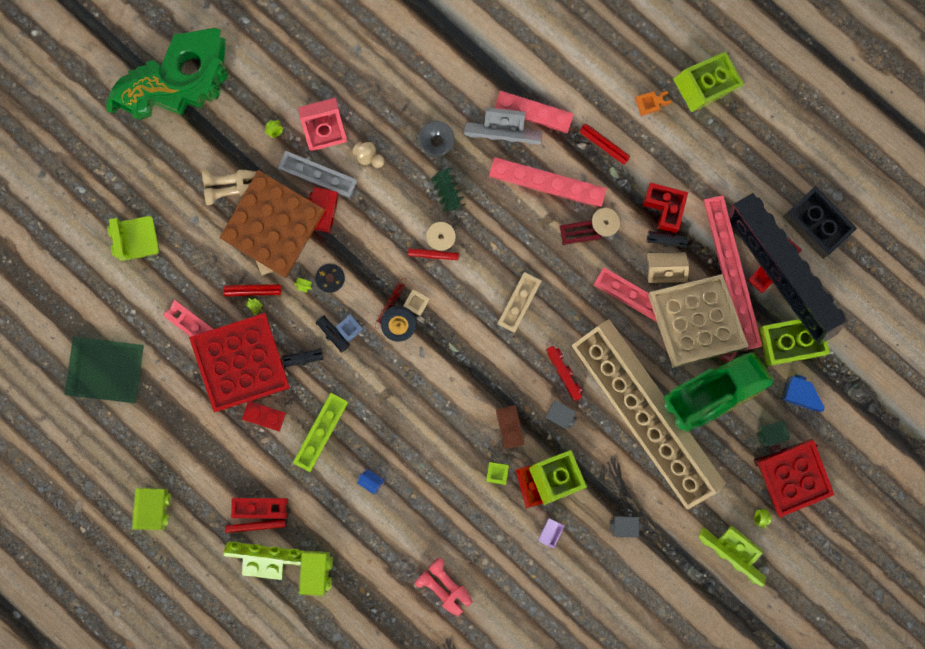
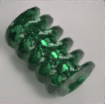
[431,168,467,212]

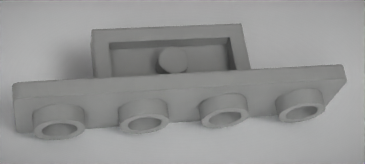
[464,108,542,144]

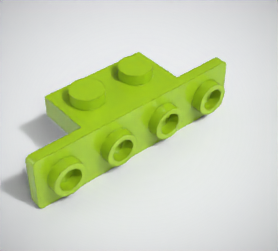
[698,525,766,587]
[223,541,305,580]

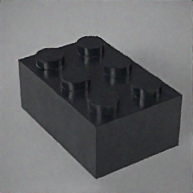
[782,186,857,258]

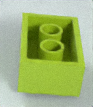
[758,319,830,367]

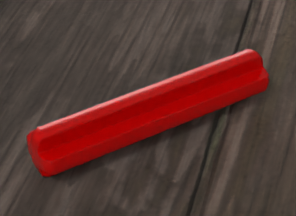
[580,124,630,165]
[223,284,282,297]

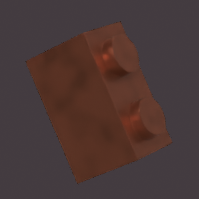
[496,405,524,449]

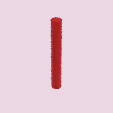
[225,519,286,533]

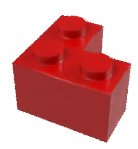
[642,182,689,234]

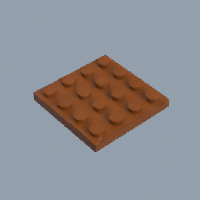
[219,170,325,278]

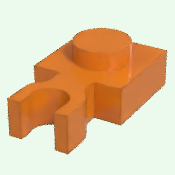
[635,91,672,116]

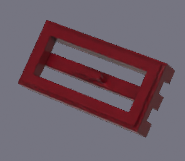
[559,220,601,246]

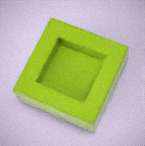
[486,462,509,485]

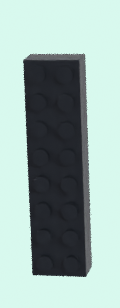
[729,193,847,346]

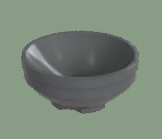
[419,121,454,157]

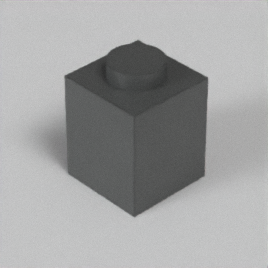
[545,400,577,430]
[609,516,639,538]

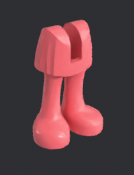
[414,557,473,617]

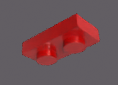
[242,401,286,432]
[516,464,543,508]

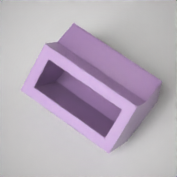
[538,518,564,549]

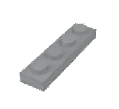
[278,151,358,199]

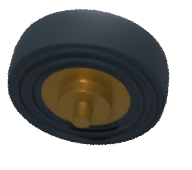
[381,306,416,342]

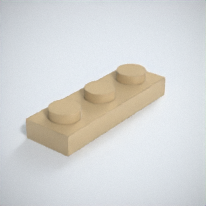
[497,272,541,334]

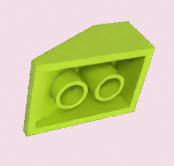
[673,51,744,112]

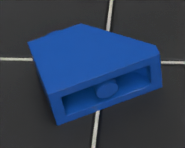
[781,374,825,412]

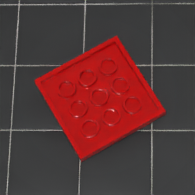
[189,313,290,413]

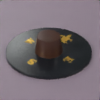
[315,264,345,293]

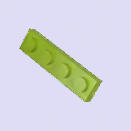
[293,393,349,472]

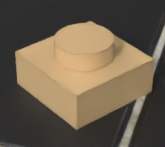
[403,290,430,317]

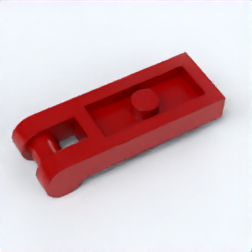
[231,498,288,518]

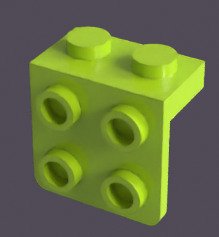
[107,216,159,261]

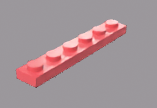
[489,157,607,208]

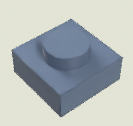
[336,315,363,343]

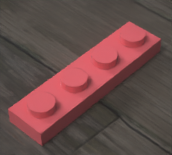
[495,91,574,133]

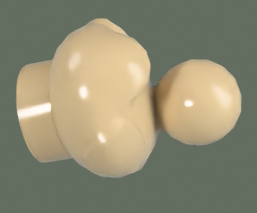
[353,142,385,168]

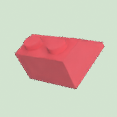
[298,98,347,151]

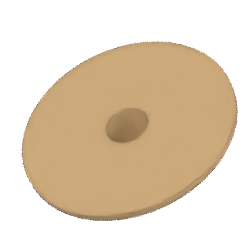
[592,208,620,237]
[426,222,455,251]

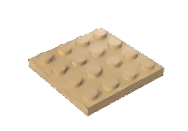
[648,274,748,368]

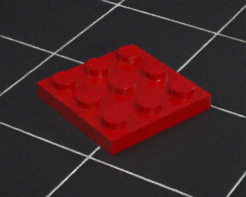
[757,439,835,517]

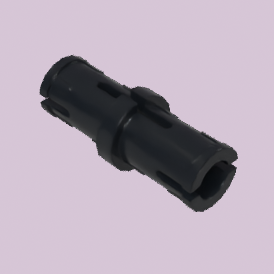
[646,230,688,248]
[316,315,350,353]
[282,348,324,368]

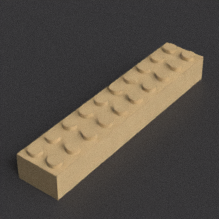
[571,319,726,510]

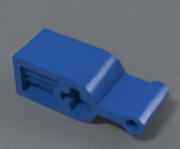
[357,468,385,495]

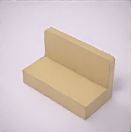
[647,252,689,283]

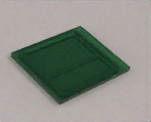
[64,336,144,404]

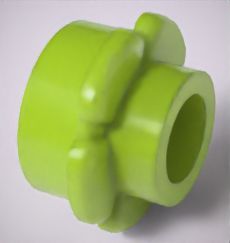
[265,120,283,138]
[293,277,312,293]
[245,298,263,315]
[754,509,771,528]

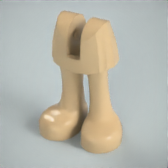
[202,169,256,205]

